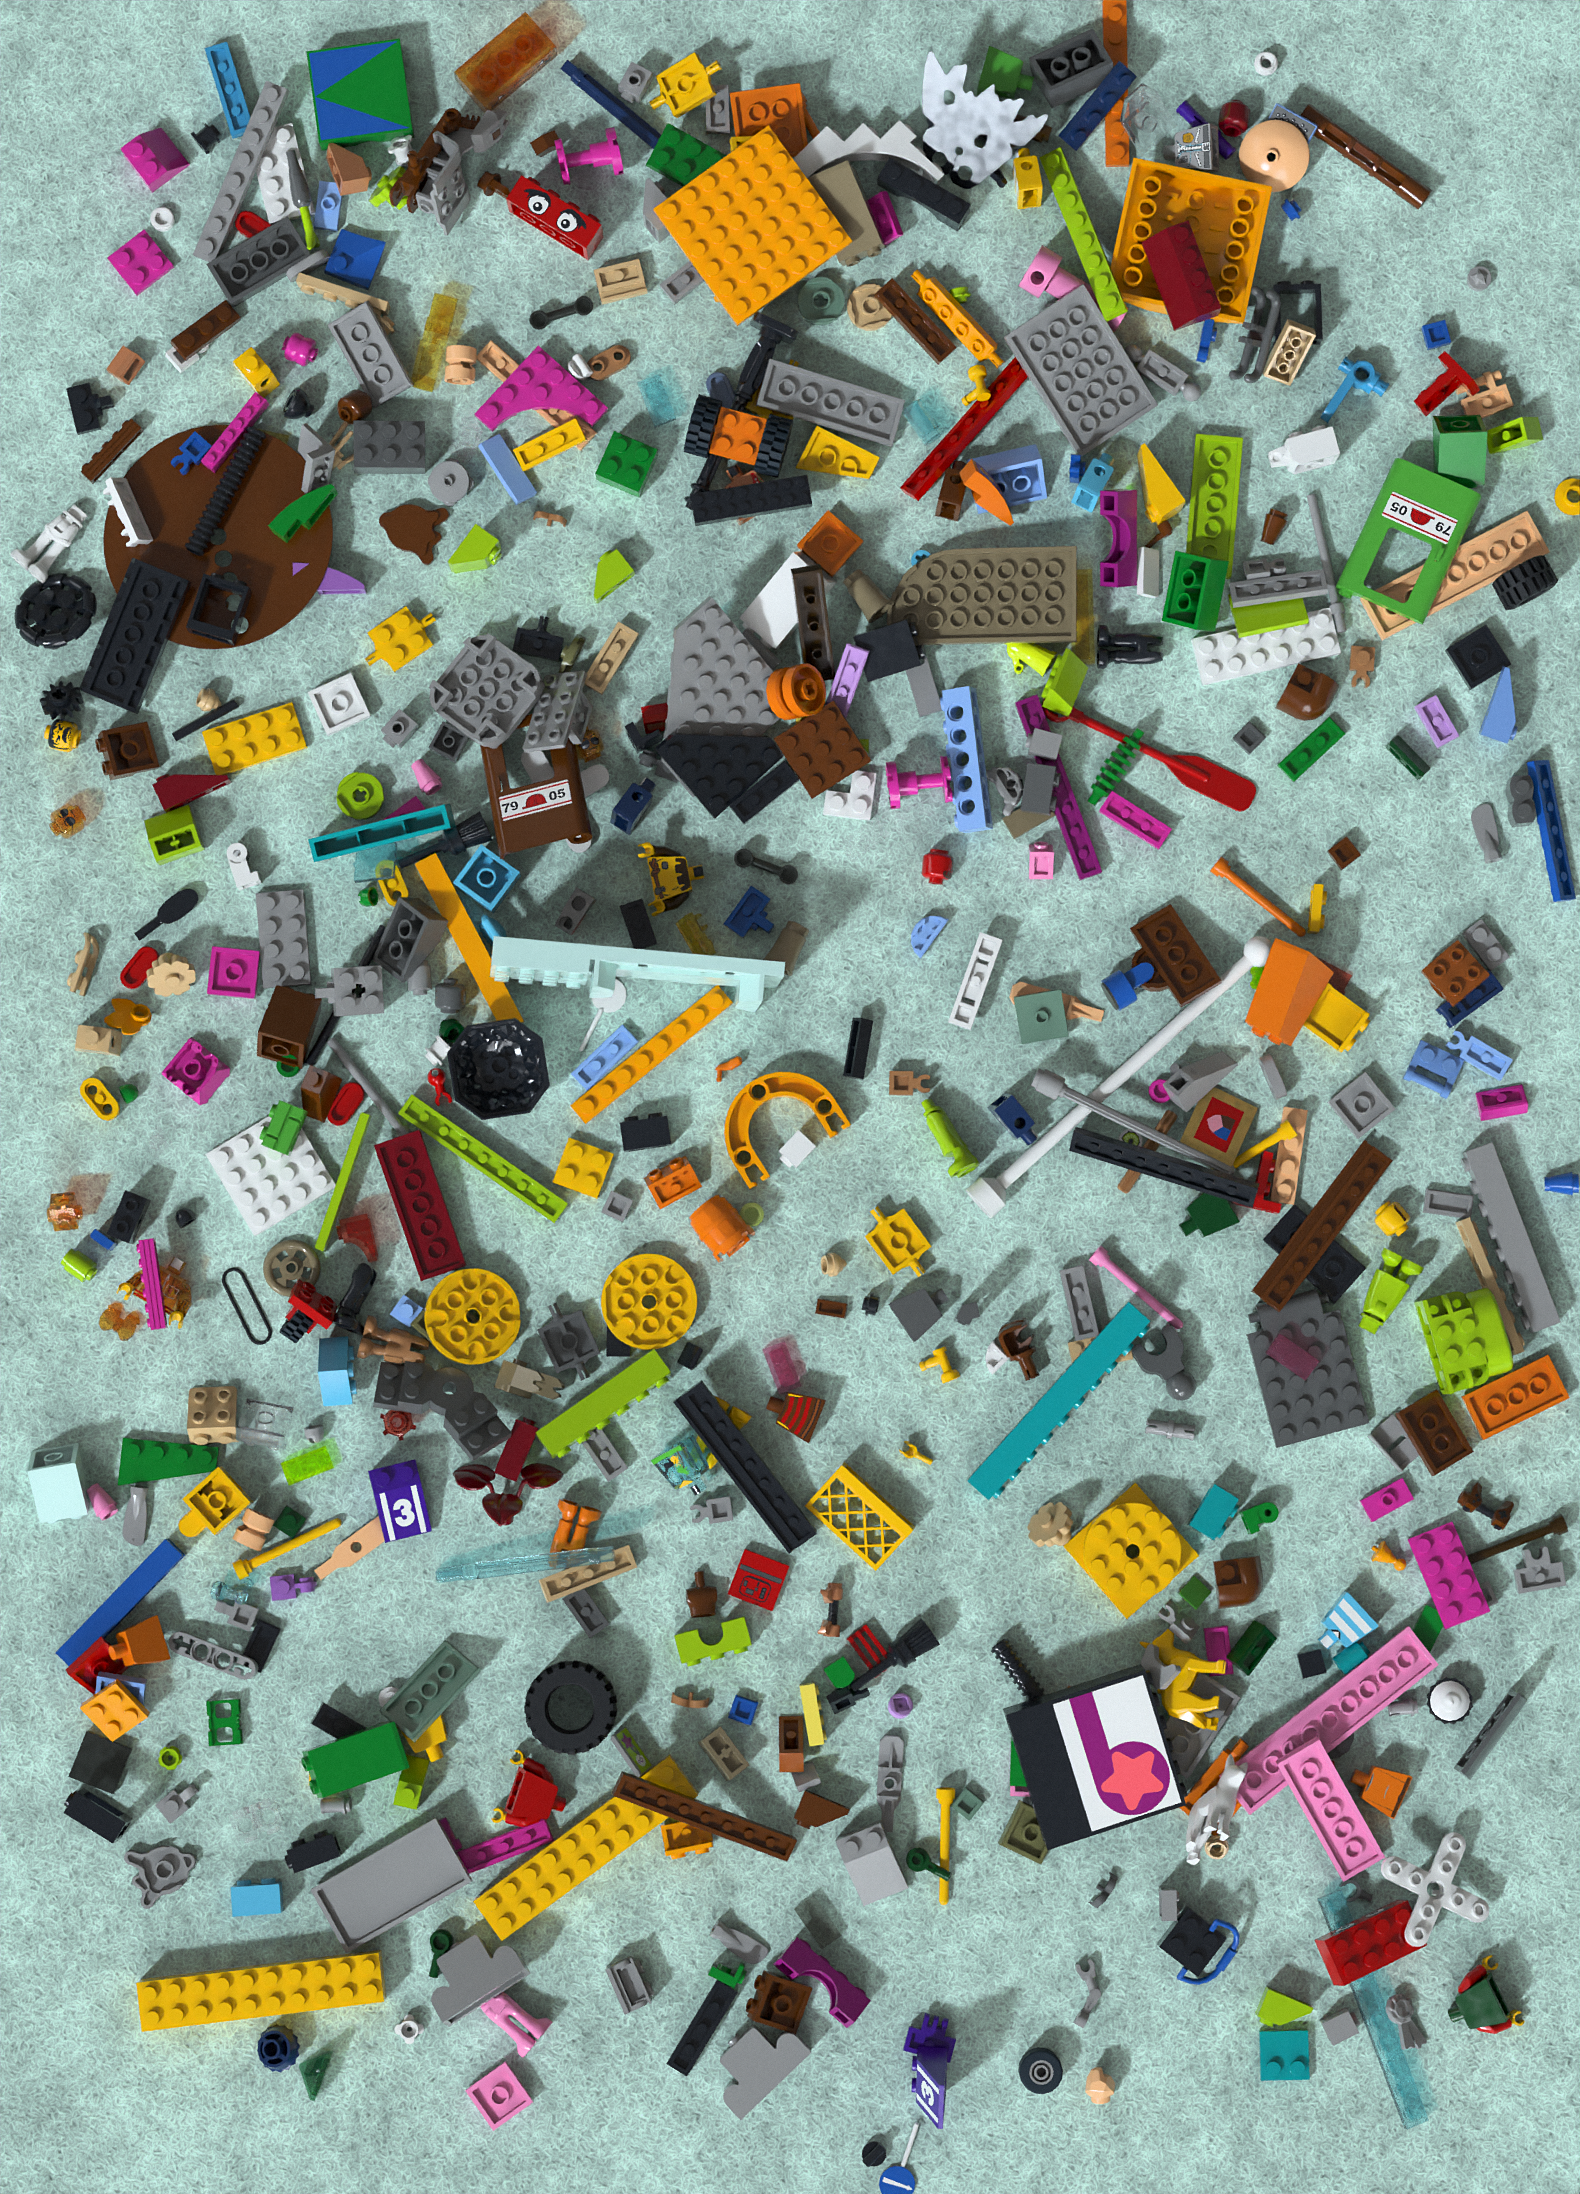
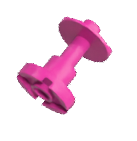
[554,127,624,185]
[886,756,953,809]

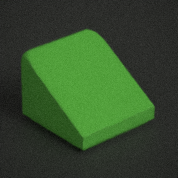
[1177,1575,1211,1610]

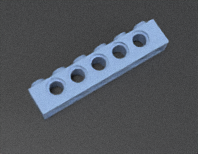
[940,686,993,833]

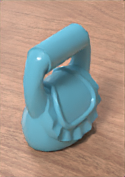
[478,915,507,946]

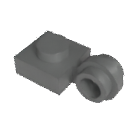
[638,750,678,783]

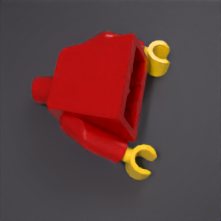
[491,1750,566,1827]

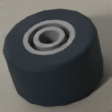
[1018,2047,1063,2094]

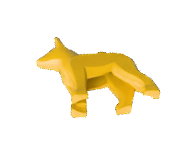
[1140,1629,1227,1731]

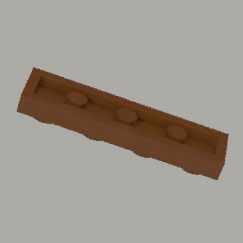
[874,278,957,365]

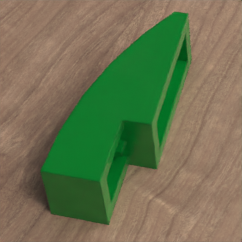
[268,484,338,543]

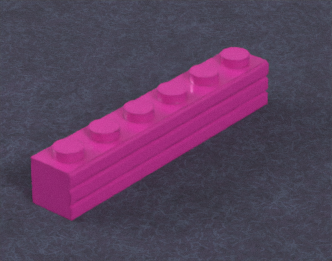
[201,392,270,473]
[136,1238,168,1330]

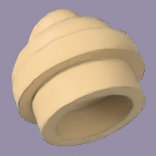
[196,688,222,712]
[821,1253,847,1277]

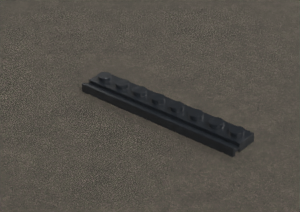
[673,1380,817,1554]

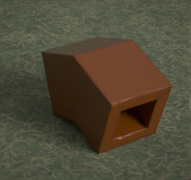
[530,130,559,157]

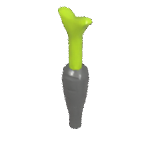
[286,150,320,250]

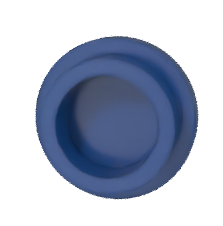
[1281,199,1302,221]

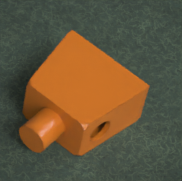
[109,1615,171,1666]

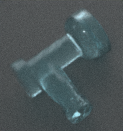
[210,1578,254,1605]

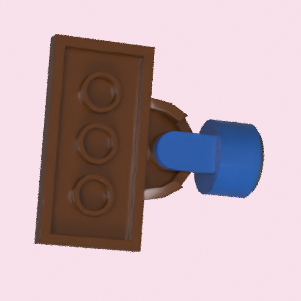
[1101,904,1222,1011]

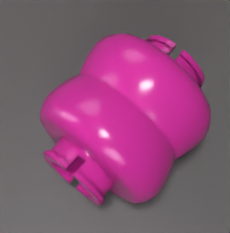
[282,332,318,366]

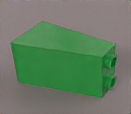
[301,1721,410,1798]

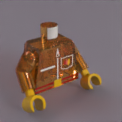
[116,1256,192,1329]

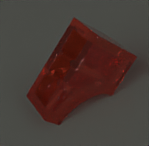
[336,1214,379,1263]

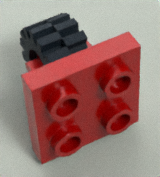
[280,1279,338,1344]

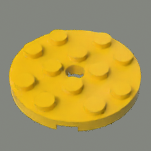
[601,1254,697,1350]
[424,1268,521,1365]

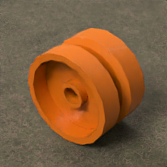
[766,663,826,720]

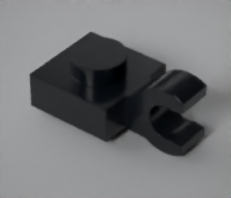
[826,1686,870,1714]

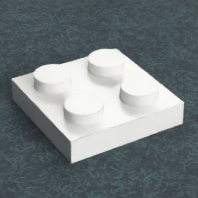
[308,673,371,736]

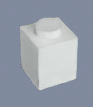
[779,1130,816,1168]

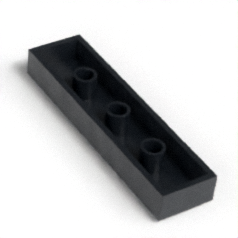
[690,475,812,526]

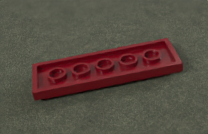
[374,1130,467,1281]

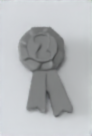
[1386,1994,1427,2050]

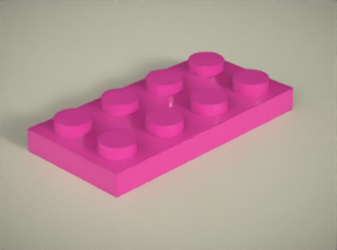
[1407,1522,1490,1630]

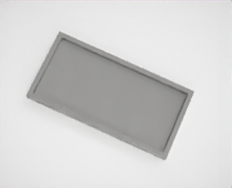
[311,1817,473,1953]

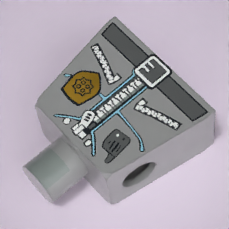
[1163,124,1219,172]

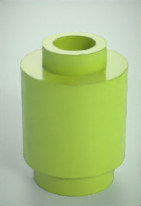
[61,1248,98,1282]

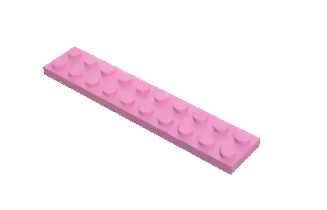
[1219,1626,1439,1815]

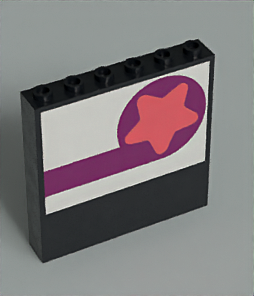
[1003,1664,1188,1850]

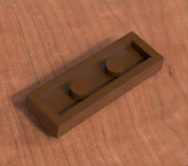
[171,300,241,361]

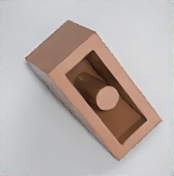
[326,143,372,196]

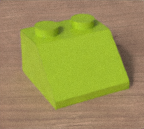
[448,524,502,574]

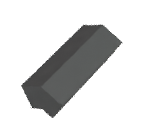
[954,1302,980,1326]

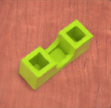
[674,1616,752,1667]

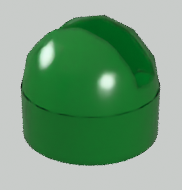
[358,887,378,907]
[119,1084,139,1104]

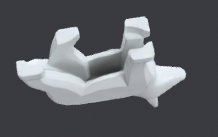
[1186,1754,1248,1865]

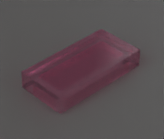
[1265,1333,1319,1381]

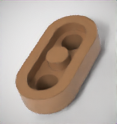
[587,345,631,381]

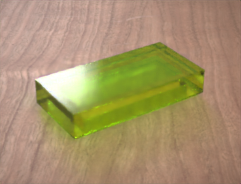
[280,1446,335,1486]

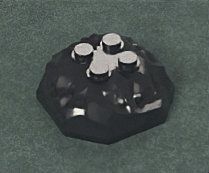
[447,1018,550,1120]

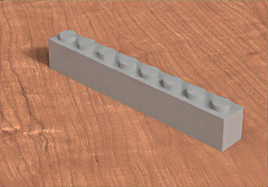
[1461,1142,1561,1333]

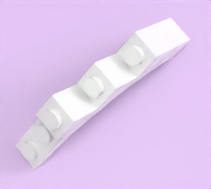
[793,120,944,185]

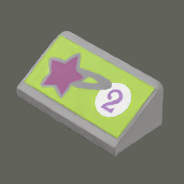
[611,1727,652,1777]

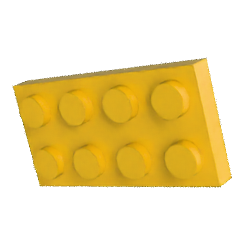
[202,702,307,775]

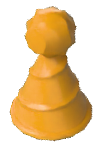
[1371,1541,1407,1571]

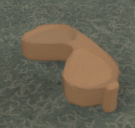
[533,511,567,527]

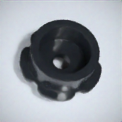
[862,1293,880,1316]

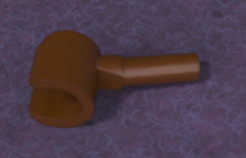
[1145,521,1173,548]

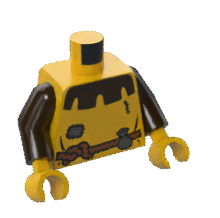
[638,842,704,916]

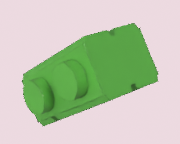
[259,1100,308,1156]

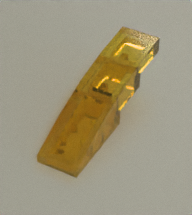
[411,293,458,392]

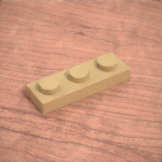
[584,621,639,695]

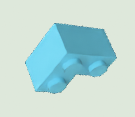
[318,1336,357,1406]

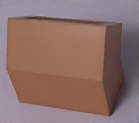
[106,346,146,385]

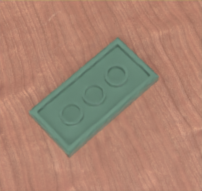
[379,1640,481,1743]

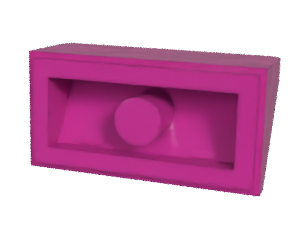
[1475,1084,1528,1121]

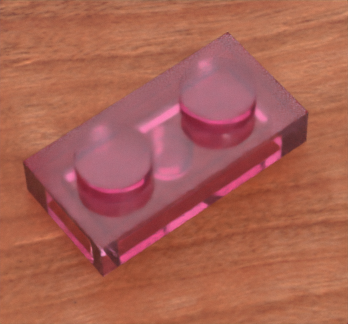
[762,1341,801,1395]

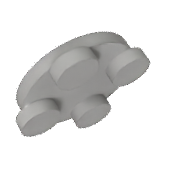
[428,458,474,506]

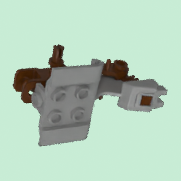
[389,108,509,236]

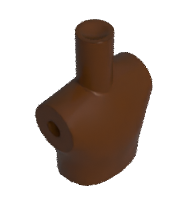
[685,1571,717,1618]

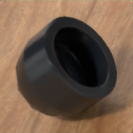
[175,1208,196,1228]

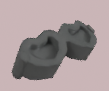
[1088,1872,1118,1908]

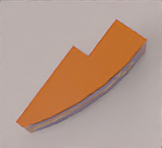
[959,459,1014,526]

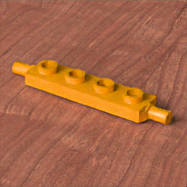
[911,269,1005,369]

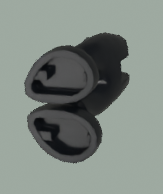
[1097,625,1163,669]
[333,1263,377,1335]

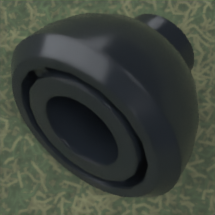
[283,387,314,419]

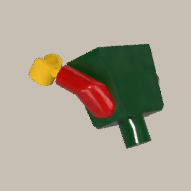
[1448,1955,1525,2034]

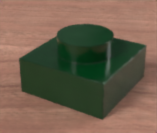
[273,1505,307,1539]

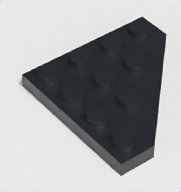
[654,733,784,818]

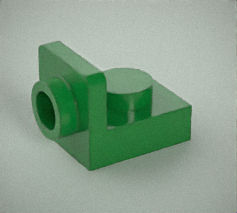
[708,1962,747,1988]

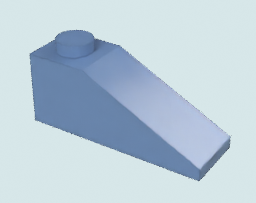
[1479,666,1518,744]

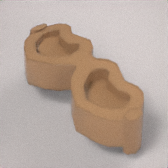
[671,1692,710,1708]

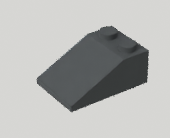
[372,897,448,983]

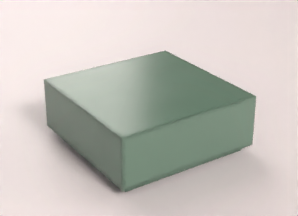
[950,1786,984,1821]

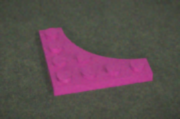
[474,345,608,432]

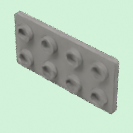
[522,670,593,752]

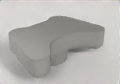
[1140,1644,1181,1690]

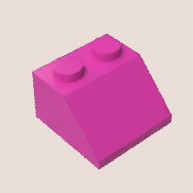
[120,128,190,193]

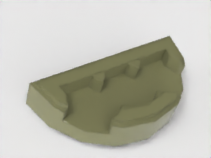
[558,634,586,673]

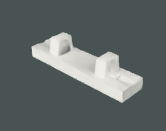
[948,932,1003,1030]

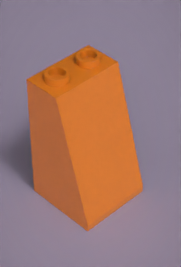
[1245,938,1334,1046]

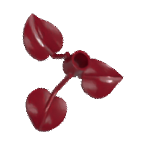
[453,1463,563,1527]

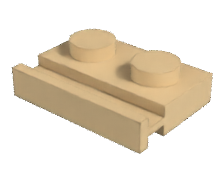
[593,259,648,305]

